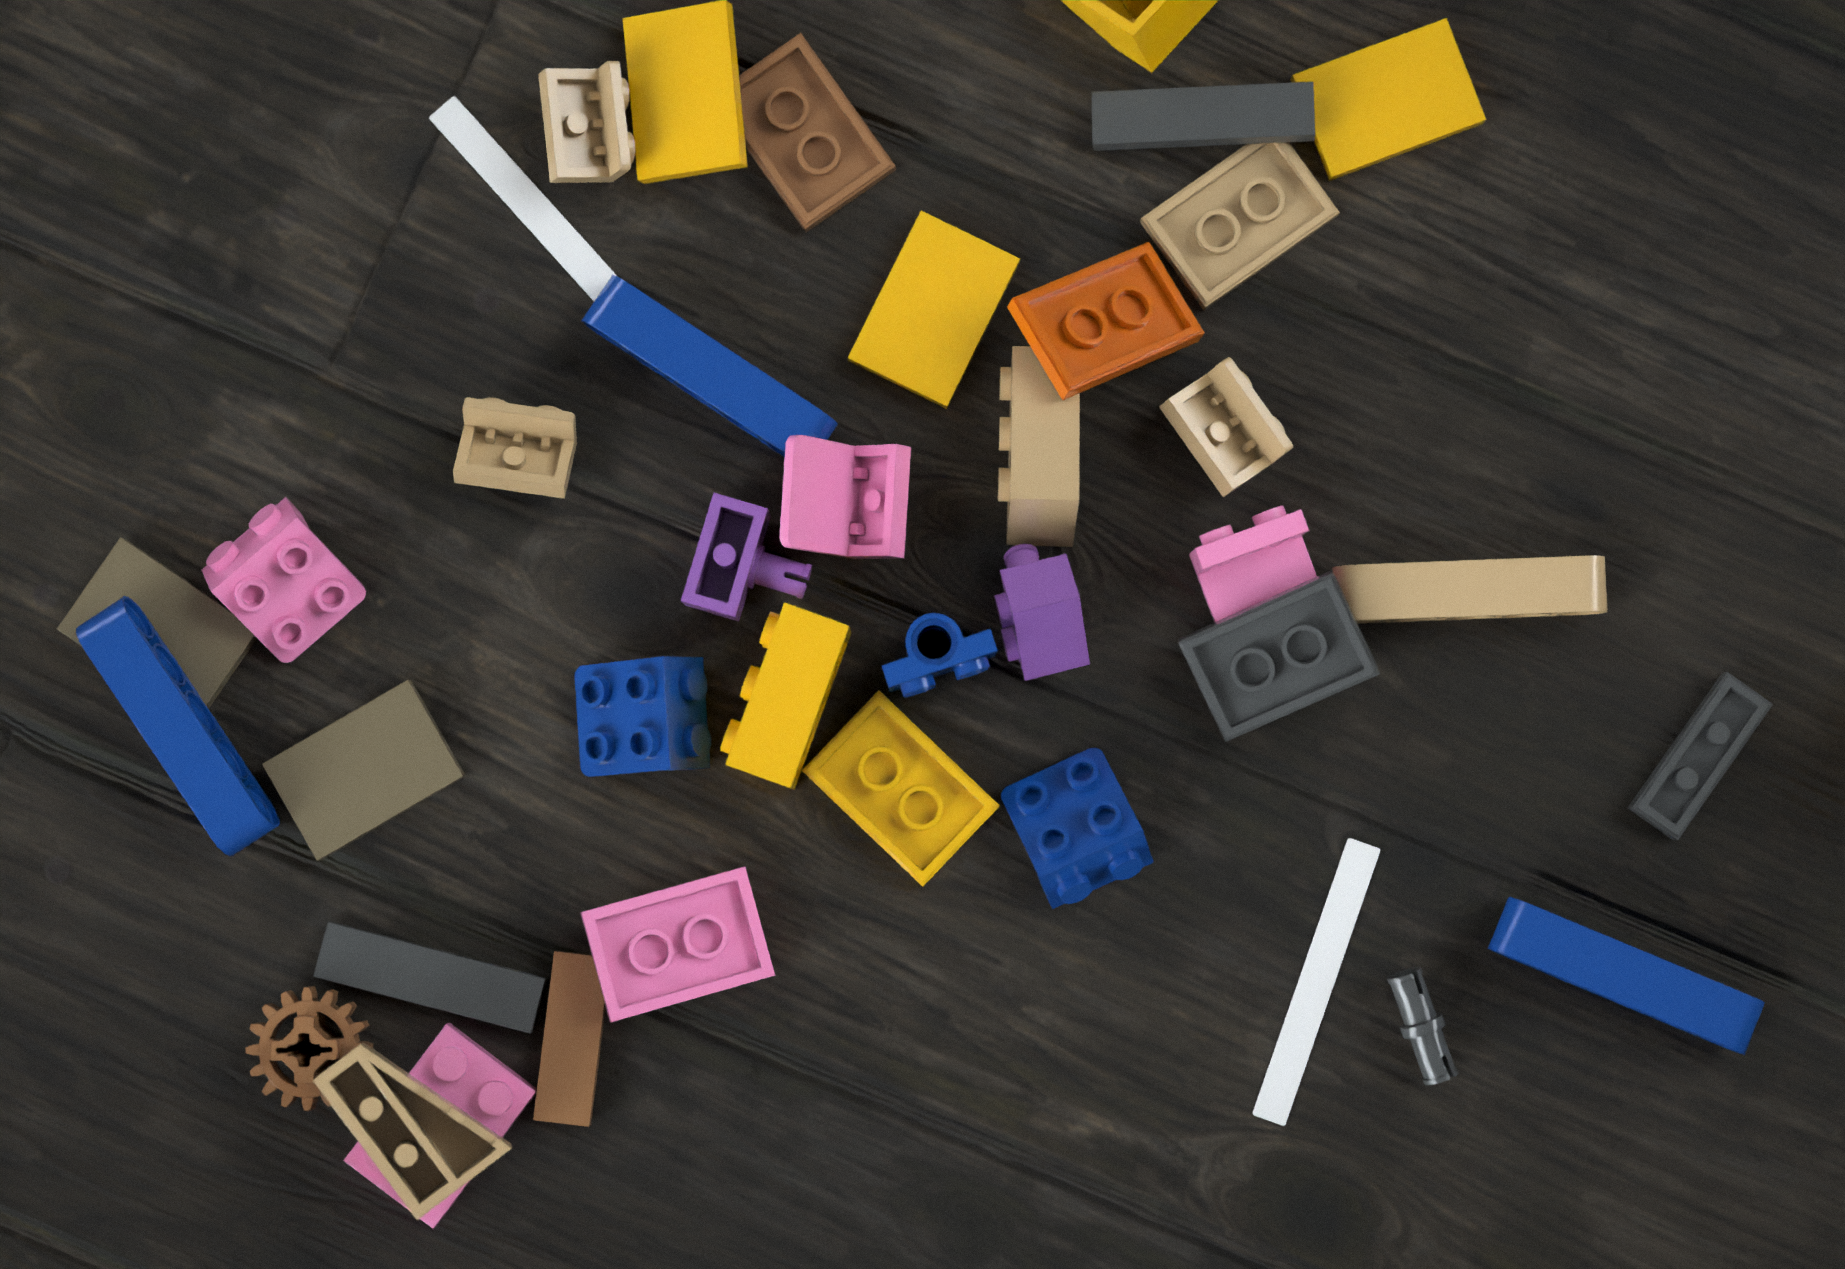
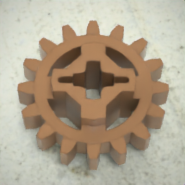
[246,986,373,1111]

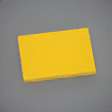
[623,0,748,184]
[1290,18,1486,181]
[848,210,1020,409]
[802,690,1000,887]

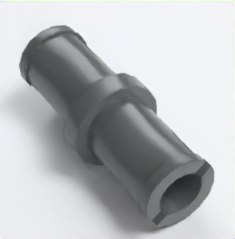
[1387,966,1459,1085]

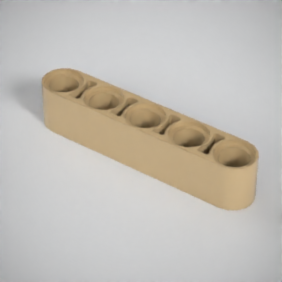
[1332,556,1608,624]

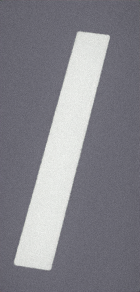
[429,96,618,301]
[1253,838,1380,1126]

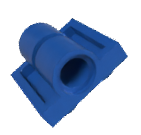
[882,613,998,698]

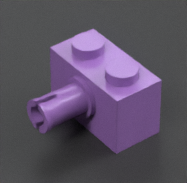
[681,493,812,622]
[994,544,1090,681]

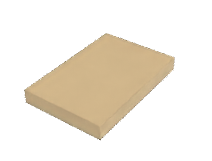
[1140,142,1340,310]

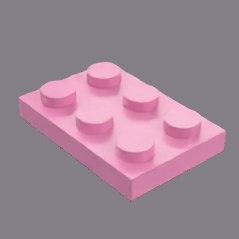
[581,867,775,1022]
[343,1023,537,1229]

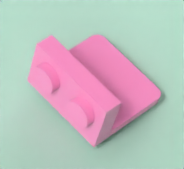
[780,435,911,559]
[202,497,366,663]
[1189,505,1317,623]

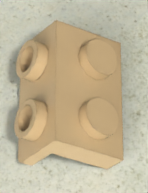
[538,61,635,183]
[1159,357,1293,497]
[453,397,577,499]

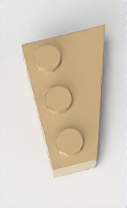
[998,346,1080,547]
[313,1042,512,1220]

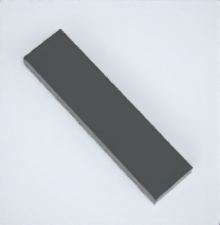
[1091,82,1315,151]
[313,921,547,1034]

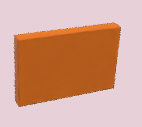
[1007,242,1205,401]

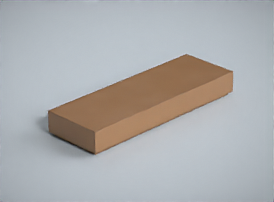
[533,951,606,1127]

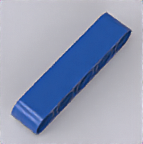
[581,274,838,457]
[76,596,280,856]
[1488,897,1765,1055]

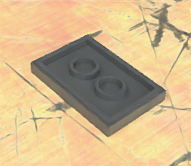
[1178,570,1380,742]

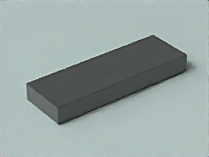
[1628,672,1773,840]

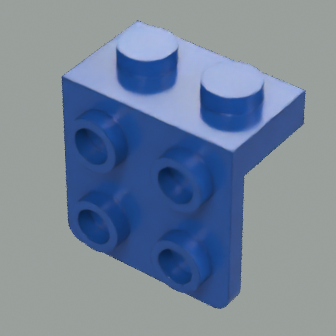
[575,656,711,777]
[1001,748,1154,909]

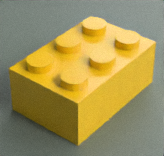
[720,602,852,790]

